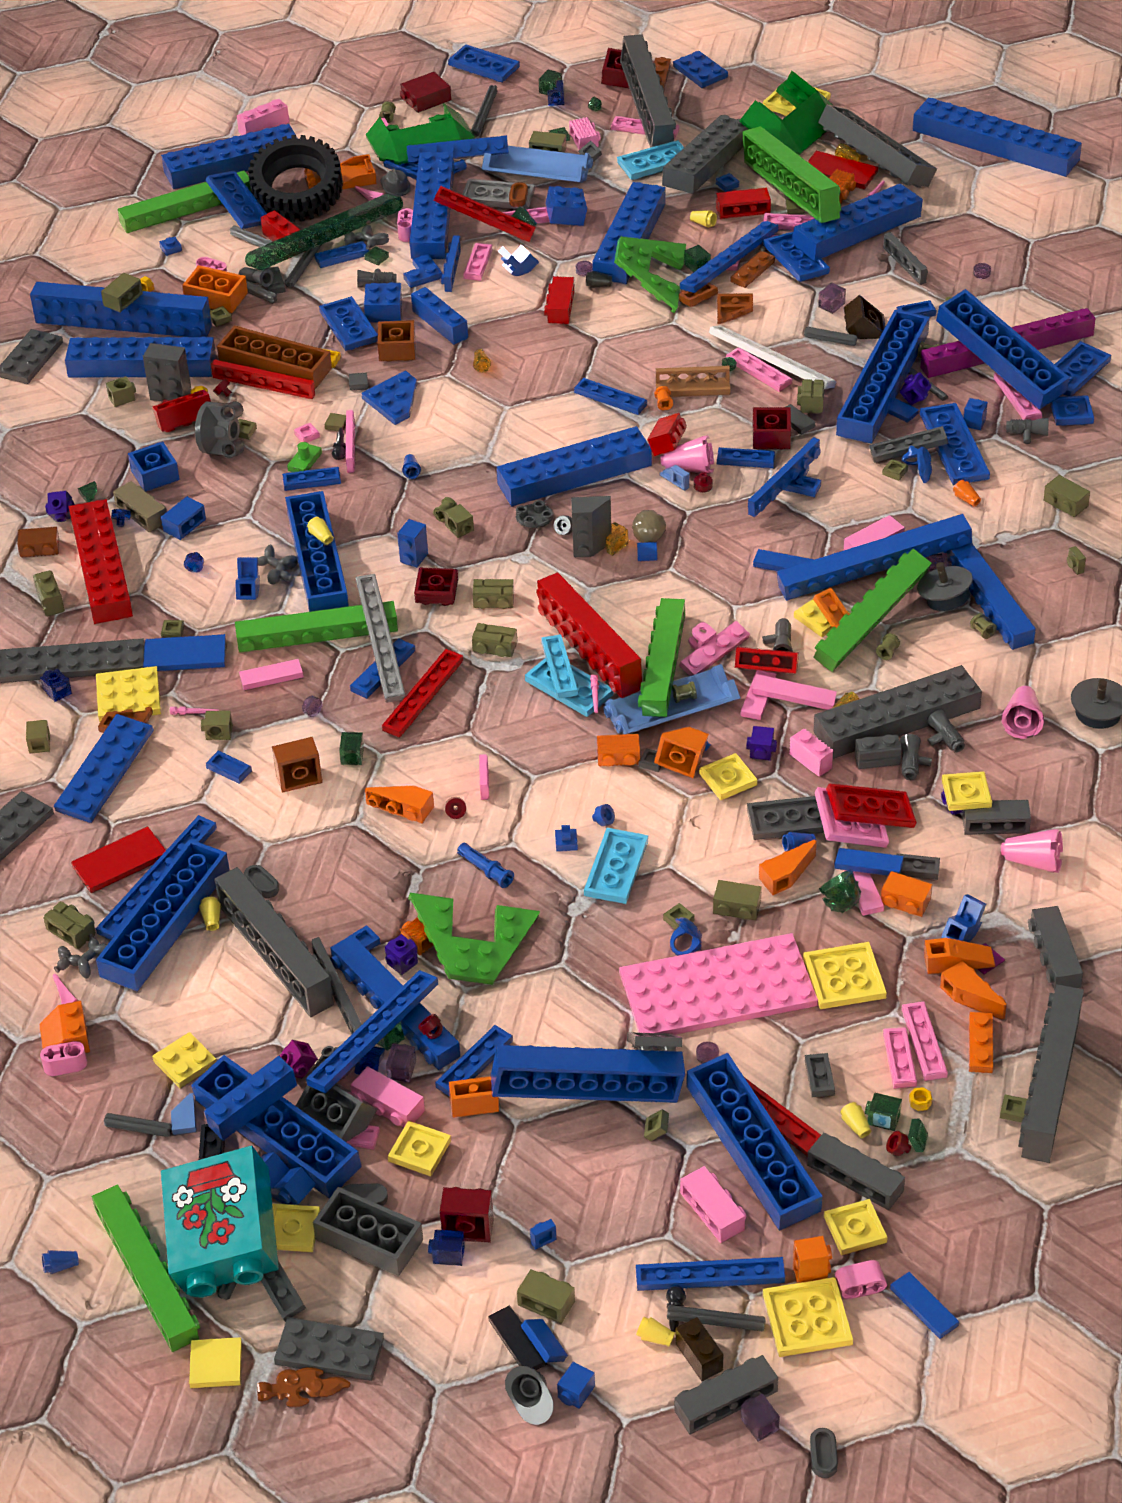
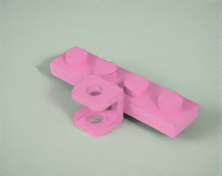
[679,621,750,676]

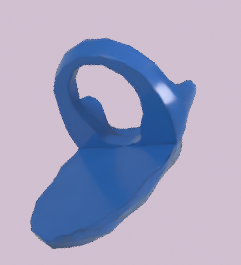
[902,445,932,483]
[670,917,702,956]

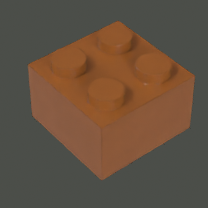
[378,320,416,362]
[272,736,323,793]

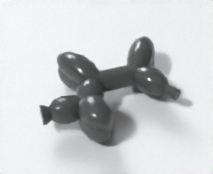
[343,225,389,250]
[258,544,298,584]
[54,934,107,979]

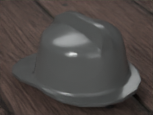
[380,169,410,197]
[505,1366,554,1425]

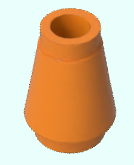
[953,480,981,507]

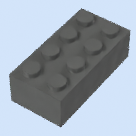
[313,1187,423,1276]

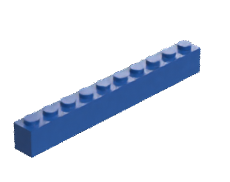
[776,514,972,601]

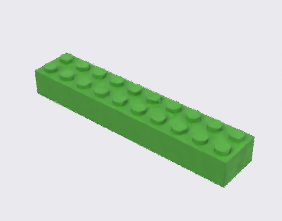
[743,126,841,223]

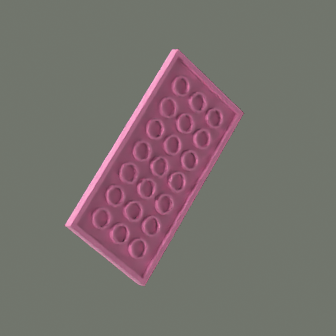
[619,933,818,1035]

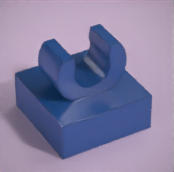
[555,825,578,852]

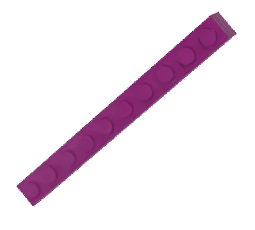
[920,308,1096,378]

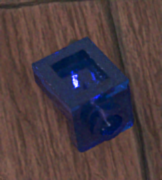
[547,80,564,106]
[354,1046,385,1075]

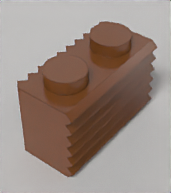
[17,526,59,558]

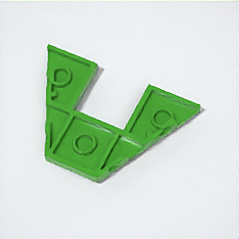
[614,236,686,313]
[408,892,540,985]

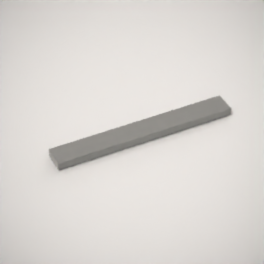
[356,574,406,703]

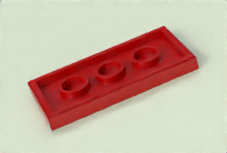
[808,150,878,190]
[826,783,917,828]
[71,826,166,893]

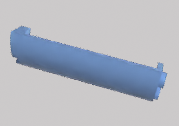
[482,146,593,183]
[603,664,740,734]

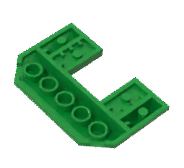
[739,70,833,155]
[366,103,475,165]

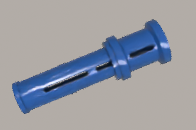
[457,842,514,888]

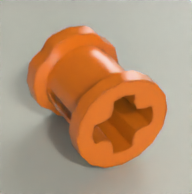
[654,386,673,410]

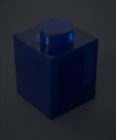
[428,1230,465,1266]

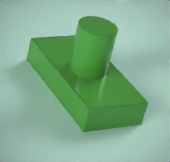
[287,442,322,472]

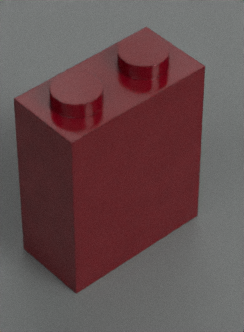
[400,72,452,113]

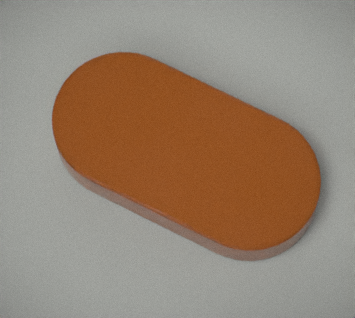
[509,182,528,207]

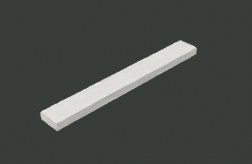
[709,325,836,389]

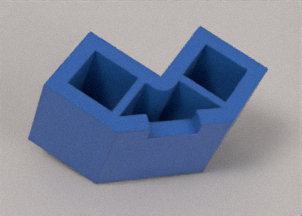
[261,1152,316,1205]

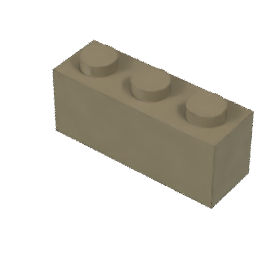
[113,481,167,533]

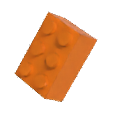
[182,265,248,313]

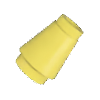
[690,210,717,228]
[307,517,334,545]
[199,897,221,931]
[840,1102,872,1138]
[636,1317,675,1347]

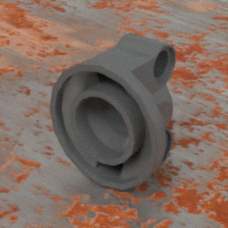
[195,401,244,458]

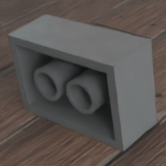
[143,343,192,402]

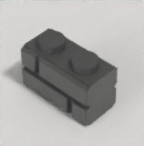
[855,734,901,769]

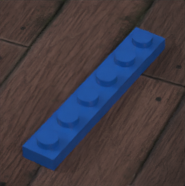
[407,135,509,164]
[748,437,821,517]
[636,1257,785,1291]

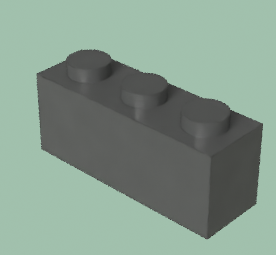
[962,800,1031,835]

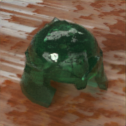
[818,870,862,913]

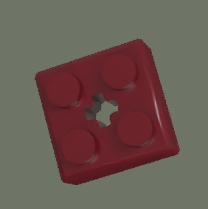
[414,567,458,606]

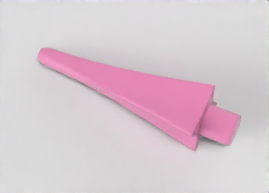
[355,186,386,208]
[53,974,77,1004]

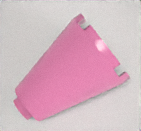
[661,435,714,474]
[1001,686,1044,739]
[1001,829,1063,873]

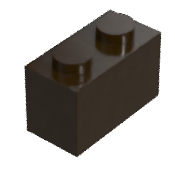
[676,1317,724,1381]

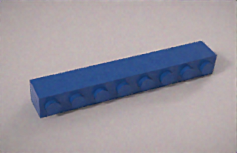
[940,543,1036,650]
[330,935,461,1070]

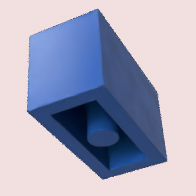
[161,496,206,540]
[397,519,428,568]

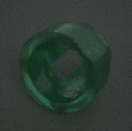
[588,96,602,111]
[722,357,737,372]

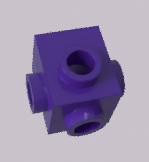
[900,372,932,405]
[45,491,75,522]
[385,934,418,975]

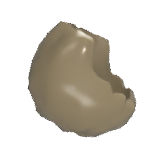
[632,510,666,543]

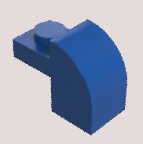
[498,245,539,276]
[235,557,260,600]
[941,894,987,942]

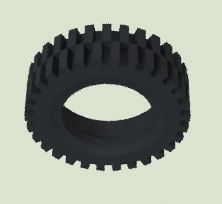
[248,135,343,222]

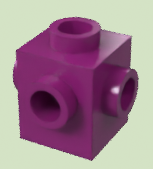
[279,1039,318,1079]

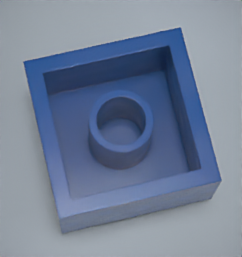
[545,186,587,226]
[364,282,402,323]
[128,441,180,492]

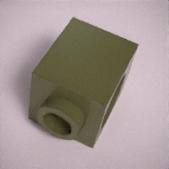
[106,376,136,407]
[444,504,474,538]
[201,711,233,740]
[26,720,50,754]

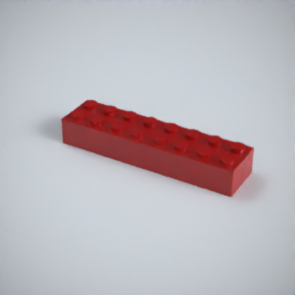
[69,499,133,624]
[536,572,642,698]

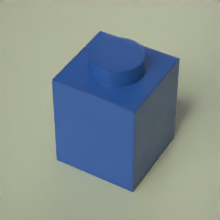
[964,398,988,431]
[557,1362,595,1409]

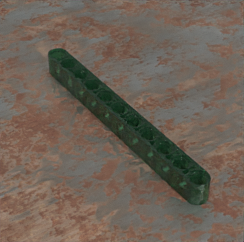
[245,194,403,270]

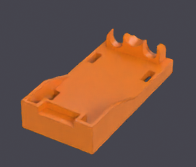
[304,154,377,189]

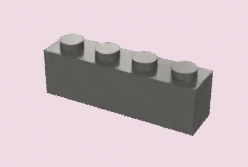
[1028,906,1083,992]
[807,1132,905,1211]
[674,1355,778,1435]

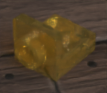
[606,522,628,556]

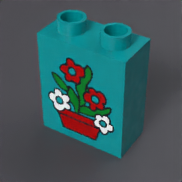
[161,1145,279,1298]

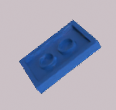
[673,51,728,88]

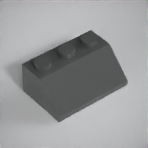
[571,496,612,557]
[295,1083,378,1142]

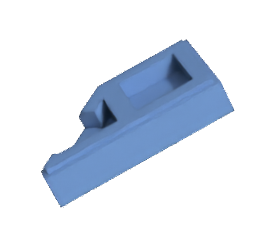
[660,465,689,491]
[171,1093,196,1135]

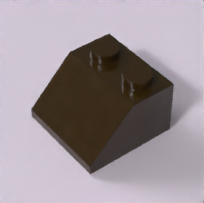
[844,295,886,339]

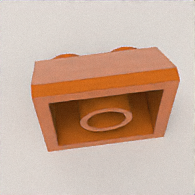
[654,727,709,778]
[39,1001,90,1053]

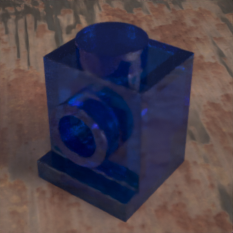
[40,669,72,702]

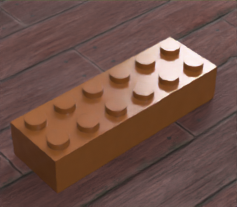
[217,325,332,389]

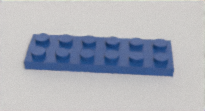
[920,403,990,485]
[54,714,154,823]

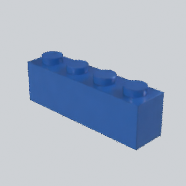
[411,287,468,345]
[204,1056,297,1141]

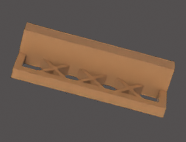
[656,366,730,397]

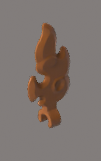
[257,1367,351,1407]

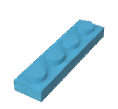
[541,634,578,699]

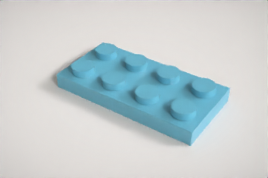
[617,140,684,180]
[525,658,614,717]
[584,828,648,904]

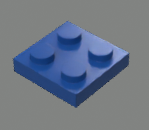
[1050,395,1094,426]

